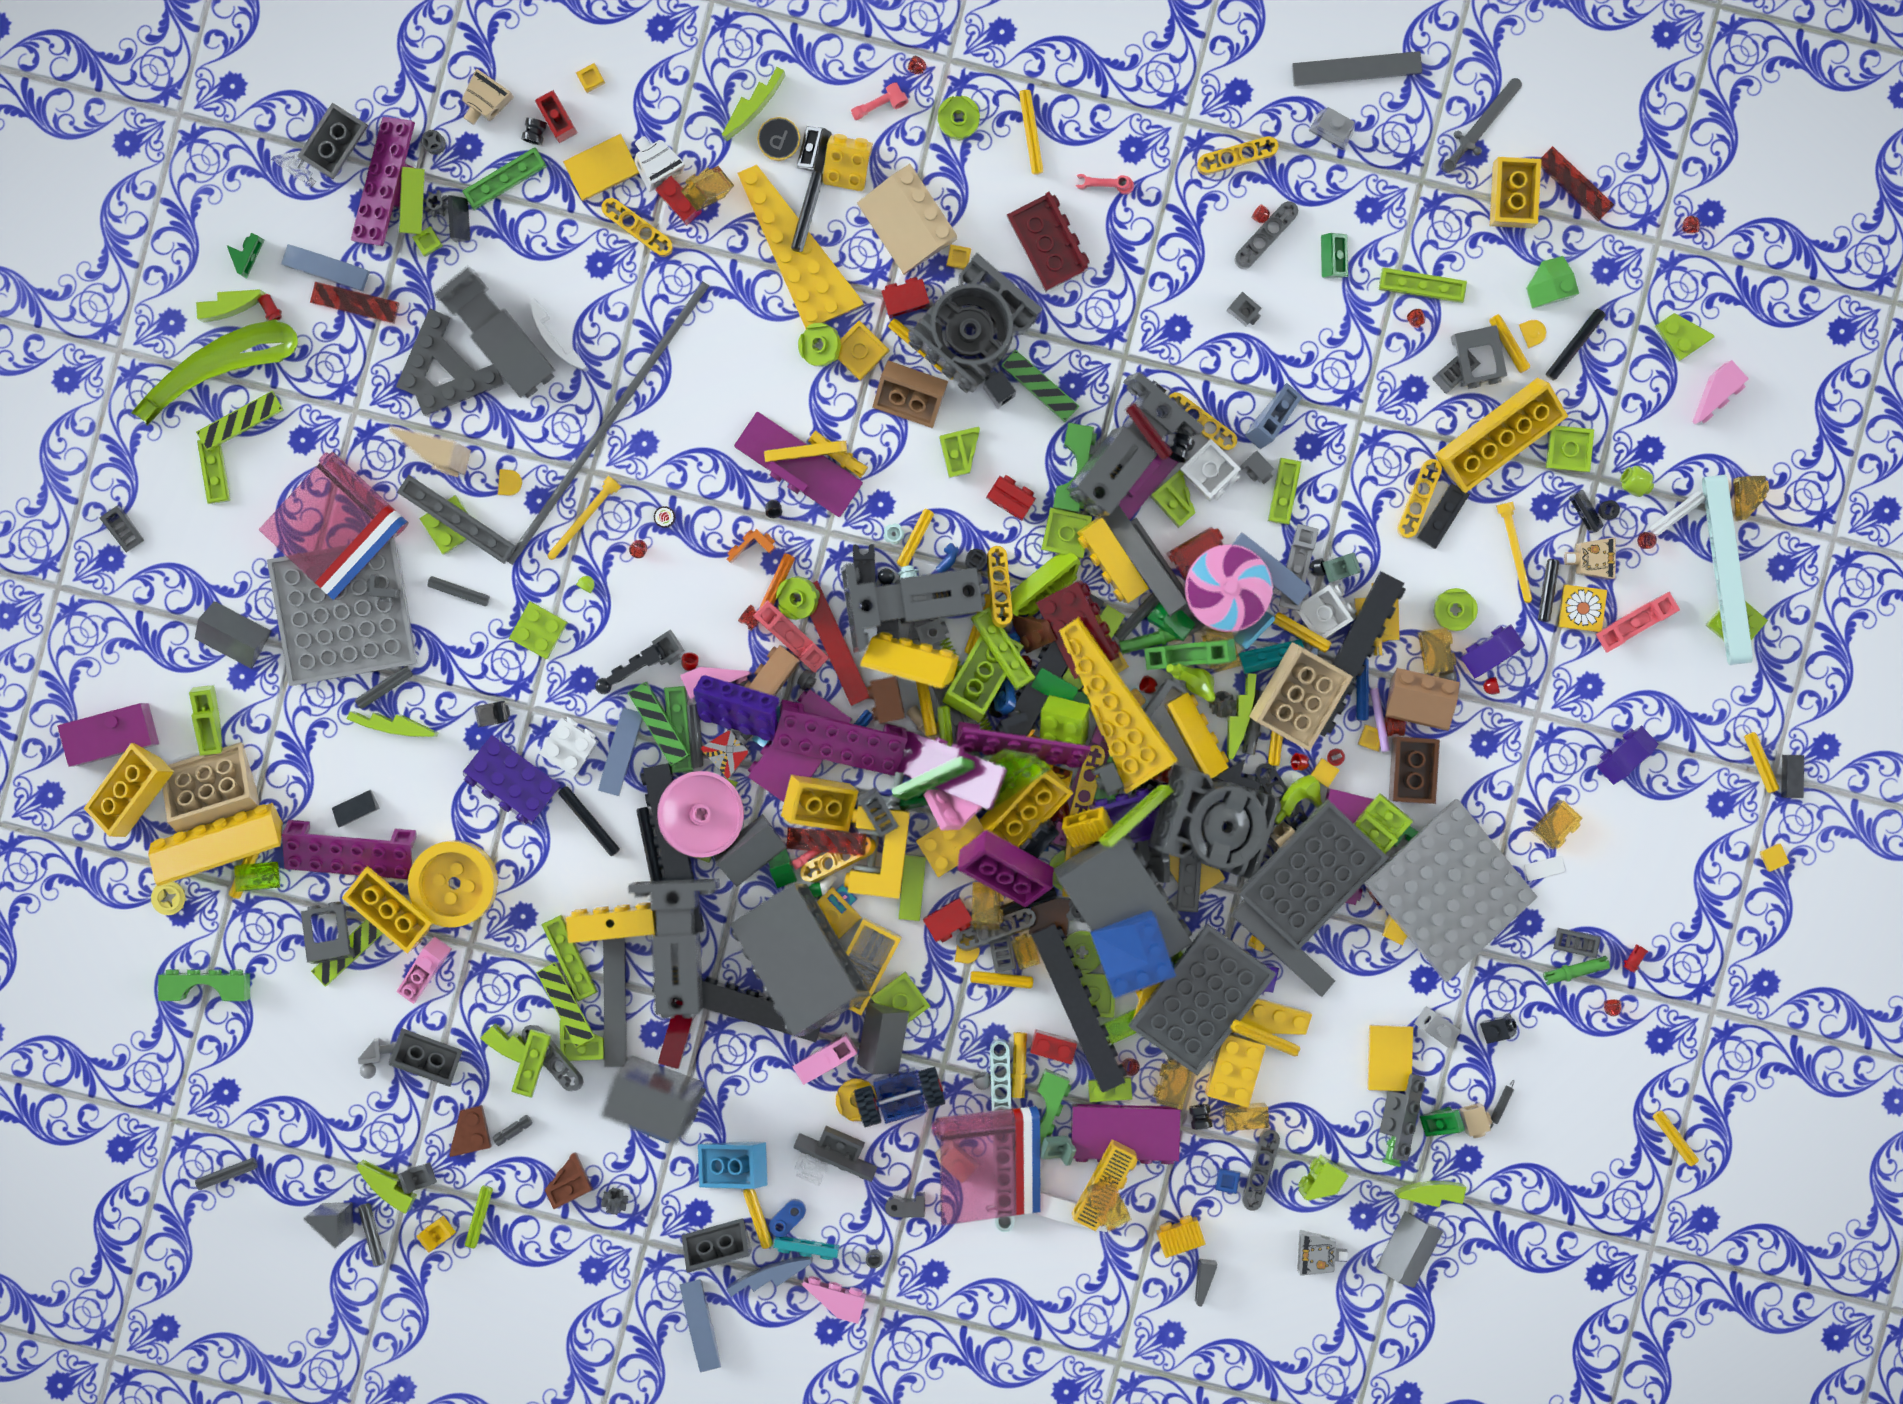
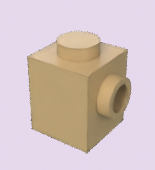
[1459,1103,1492,1138]

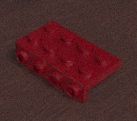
[1007,191,1090,292]
[1036,580,1120,679]

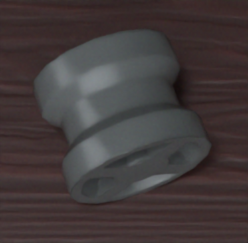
[421,130,446,155]

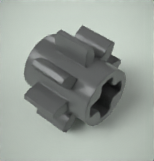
[423,190,448,218]
[1209,691,1236,718]
[601,1188,628,1215]

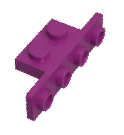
[1119,444,1179,520]

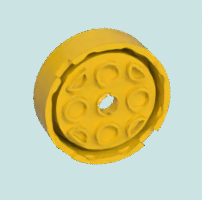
[408,840,498,928]

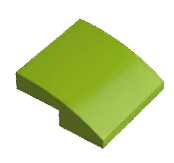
[1354,793,1413,854]

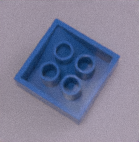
[1090,910,1176,998]

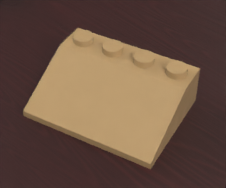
[857,164,957,275]
[389,426,471,477]
[1249,642,1353,751]
[163,742,259,832]

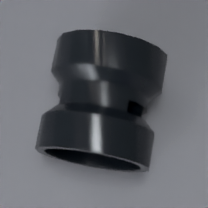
[521,117,547,145]
[1169,433,1195,463]
[965,549,987,572]
[1189,1104,1213,1130]

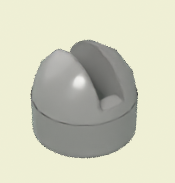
[972,1072,991,1090]

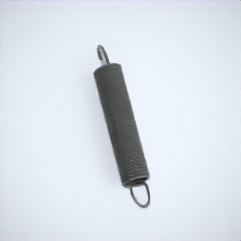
[1490,1080,1514,1130]

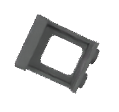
[1451,325,1507,389]
[1143,678,1186,731]
[301,902,355,964]

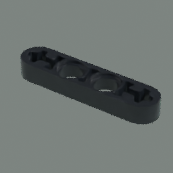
[1255,763,1308,832]

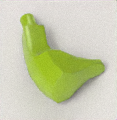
[1166,663,1215,702]
[1274,775,1323,825]

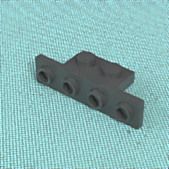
[1379,1074,1425,1161]
[793,1126,877,1182]

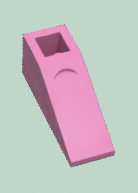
[1693,360,1749,424]
[680,667,751,699]
[397,937,452,1004]
[792,1032,858,1085]
[802,1276,866,1324]

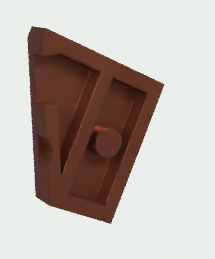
[1012,614,1056,654]
[449,1105,492,1157]
[545,1152,593,1209]

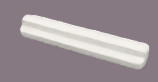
[1649,491,1706,536]

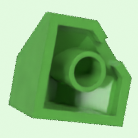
[1526,256,1579,309]

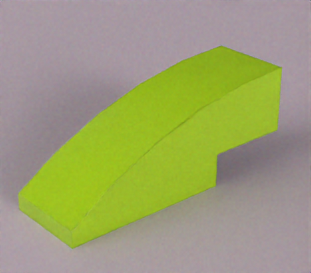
[196,289,266,322]
[189,685,222,756]
[480,1023,544,1067]
[357,1159,417,1214]
[1394,1181,1467,1208]

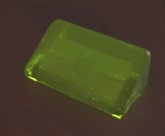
[234,862,280,892]

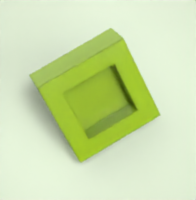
[412,226,443,257]

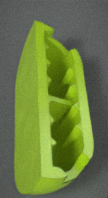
[1011,553,1081,616]

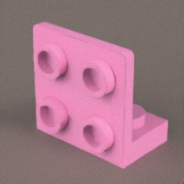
[924,789,982,830]

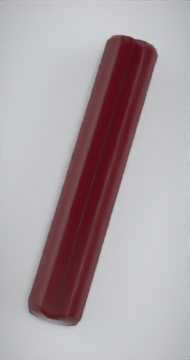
[1125,403,1172,459]

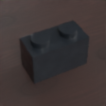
[983,370,1016,408]

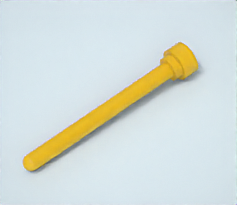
[547,475,622,560]
[1496,501,1532,603]

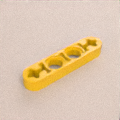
[1197,136,1279,175]
[601,198,673,257]
[1169,392,1237,451]
[764,441,848,462]
[1397,459,1442,538]
[987,546,1013,628]
[1069,745,1105,816]
[800,836,876,883]

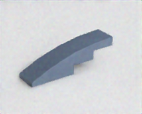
[281,244,370,291]
[1232,532,1311,605]
[598,707,643,796]
[726,1256,813,1297]
[679,1279,721,1373]

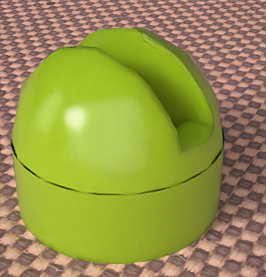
[576,576,595,594]

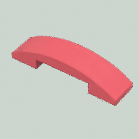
[1595,592,1680,653]
[753,600,829,672]

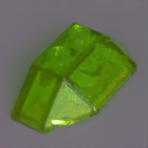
[982,749,1050,812]

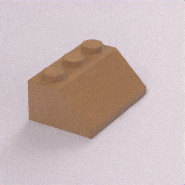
[872,360,948,428]
[744,645,801,696]
[1385,668,1460,731]

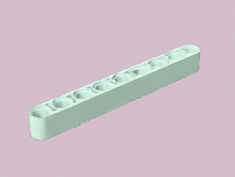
[1702,474,1753,665]
[990,1038,1015,1232]

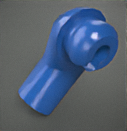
[936,543,959,573]

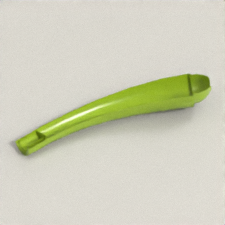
[131,319,298,426]

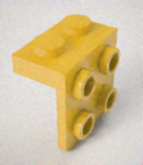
[822,134,873,191]

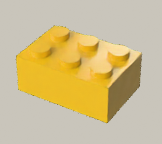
[1489,157,1541,228]
[781,775,859,832]
[916,814,984,877]
[1205,1033,1266,1108]

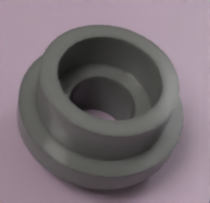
[797,670,816,691]

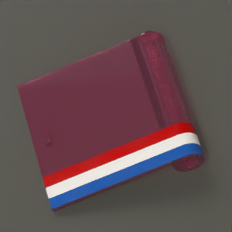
[258,452,409,600]
[932,1106,1041,1225]

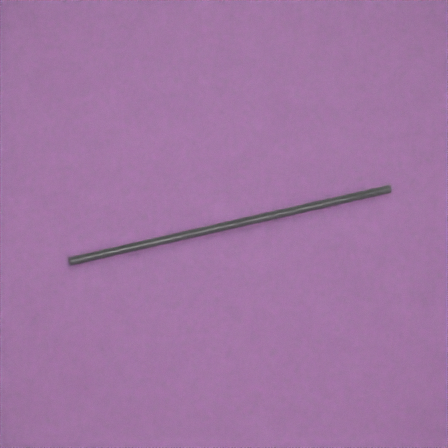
[507,281,709,565]

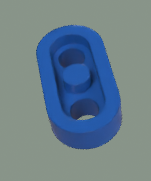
[994,678,1016,715]
[769,1199,806,1237]

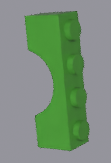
[1053,423,1097,513]
[1144,639,1237,670]
[158,969,250,1001]
[1012,1068,1072,1152]

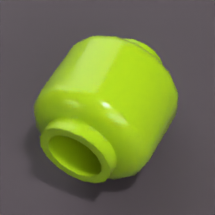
[1620,466,1654,497]

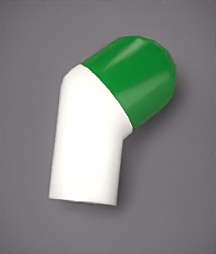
[809,874,836,898]

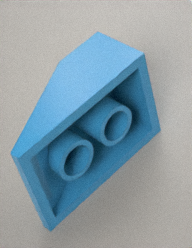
[698,1142,768,1189]

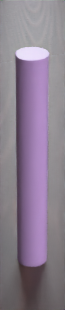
[1370,688,1390,752]

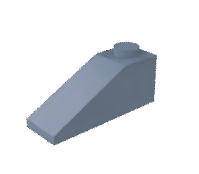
[1245,383,1303,449]

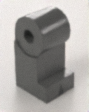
[885,1192,925,1217]

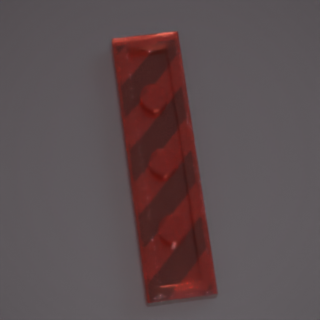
[1540,146,1614,221]
[310,282,400,324]
[786,827,866,855]

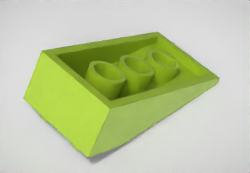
[942,635,1024,723]

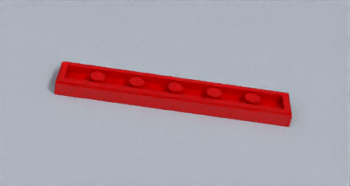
[810,581,869,706]

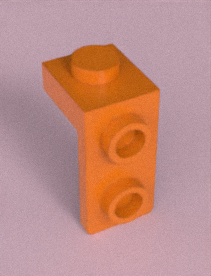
[727,529,776,563]

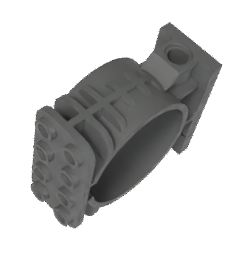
[908,253,1043,393]
[1148,764,1281,879]

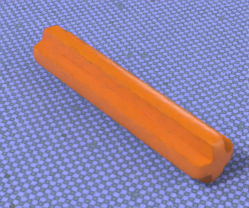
[759,553,795,609]

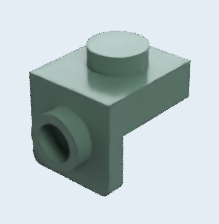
[1323,552,1361,583]
[1040,1136,1076,1166]

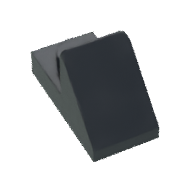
[1215,759,1261,791]

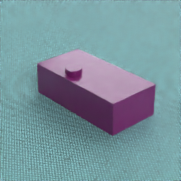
[57,703,159,767]
[957,830,1054,907]

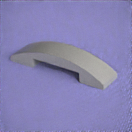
[1279,524,1319,611]

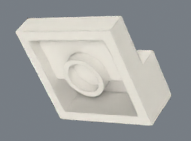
[1180,439,1241,501]
[1297,582,1357,638]
[539,717,599,777]

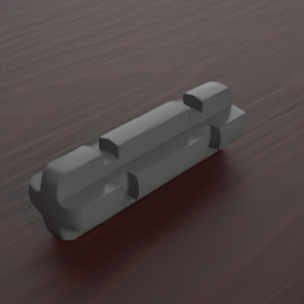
[493,1115,532,1146]

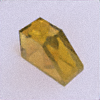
[1733,475,1769,521]
[1011,933,1041,970]

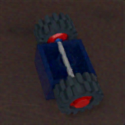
[854,1066,946,1128]

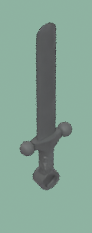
[1442,78,1522,173]

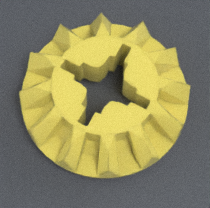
[151,882,187,915]

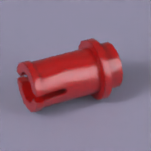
[257,294,282,321]
[1623,944,1648,973]

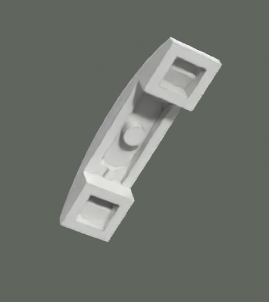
[531,298,589,372]
[1035,1191,1113,1232]

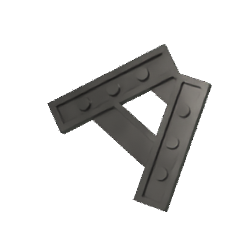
[396,308,504,416]

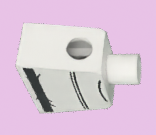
[634,136,685,192]

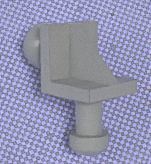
[358,1038,396,1079]

